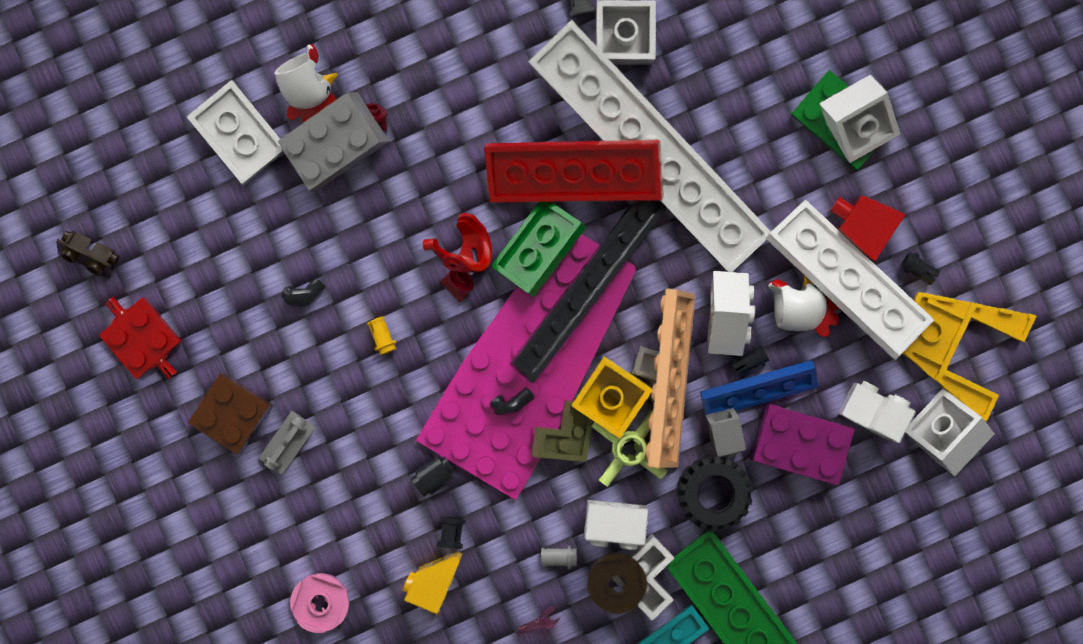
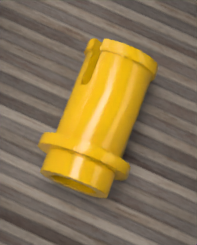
[367,316,397,356]

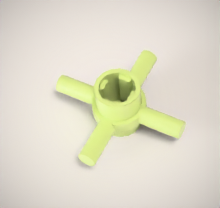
[591,410,668,487]

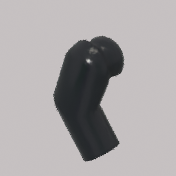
[281,277,326,307]

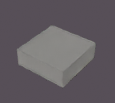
[632,346,659,382]

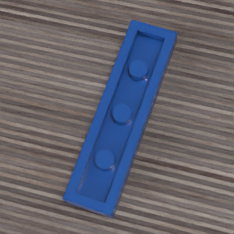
[700,360,818,415]

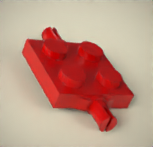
[99,297,182,380]

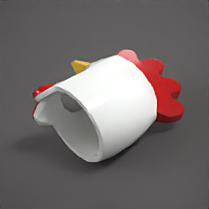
[275,44,338,123]
[768,276,840,337]

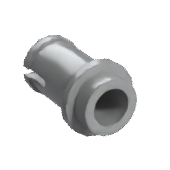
[541,546,577,569]

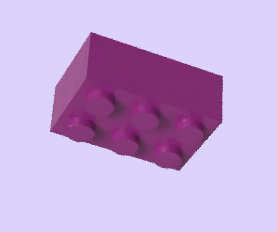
[750,404,855,486]

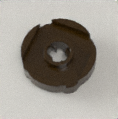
[587,553,647,614]

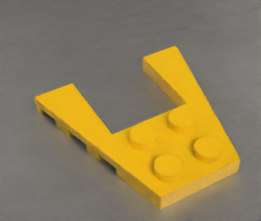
[902,292,1037,421]

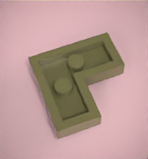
[531,400,593,462]

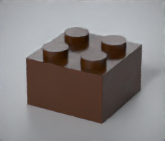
[188,373,274,455]

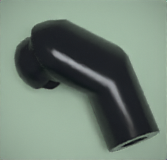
[489,387,535,416]

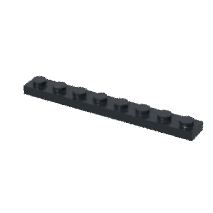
[509,200,667,383]

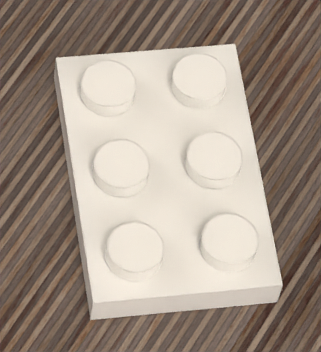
[187,80,284,185]

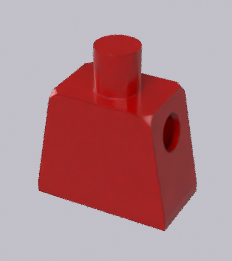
[829,195,905,262]

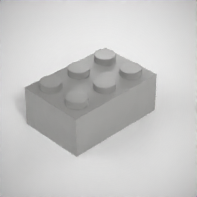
[277,92,389,191]

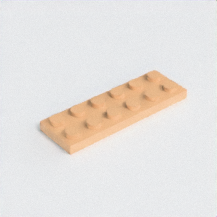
[646,289,696,468]

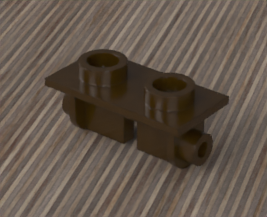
[56,230,119,278]

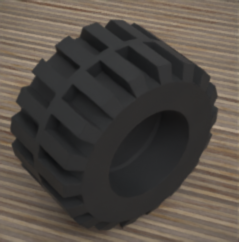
[677,456,753,531]

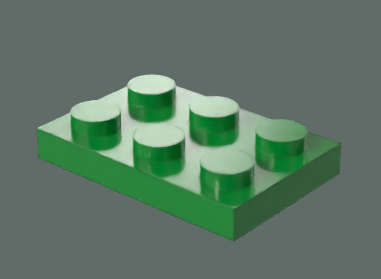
[791,70,875,171]
[491,202,587,298]

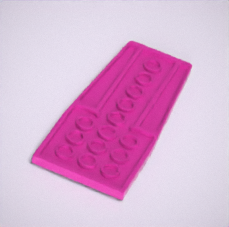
[416,234,636,500]

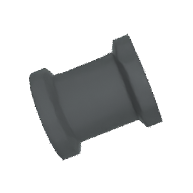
[570,0,596,18]

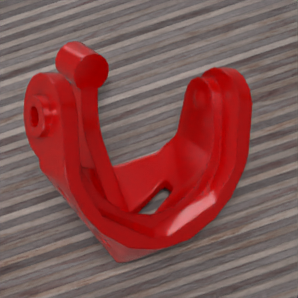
[423,213,492,273]

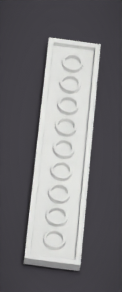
[528,20,771,272]

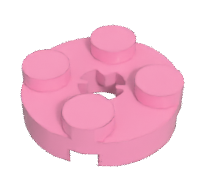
[290,573,350,633]

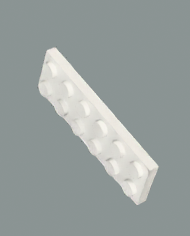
[766,200,934,360]

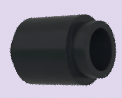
[411,455,456,497]

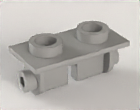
[259,411,316,475]

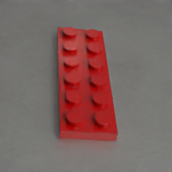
[484,140,664,202]

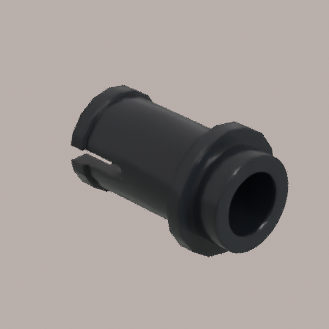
[901,252,940,285]
[730,346,770,378]

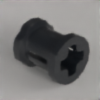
[437,516,466,549]

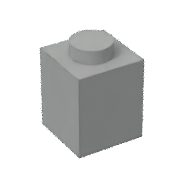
[705,408,746,457]

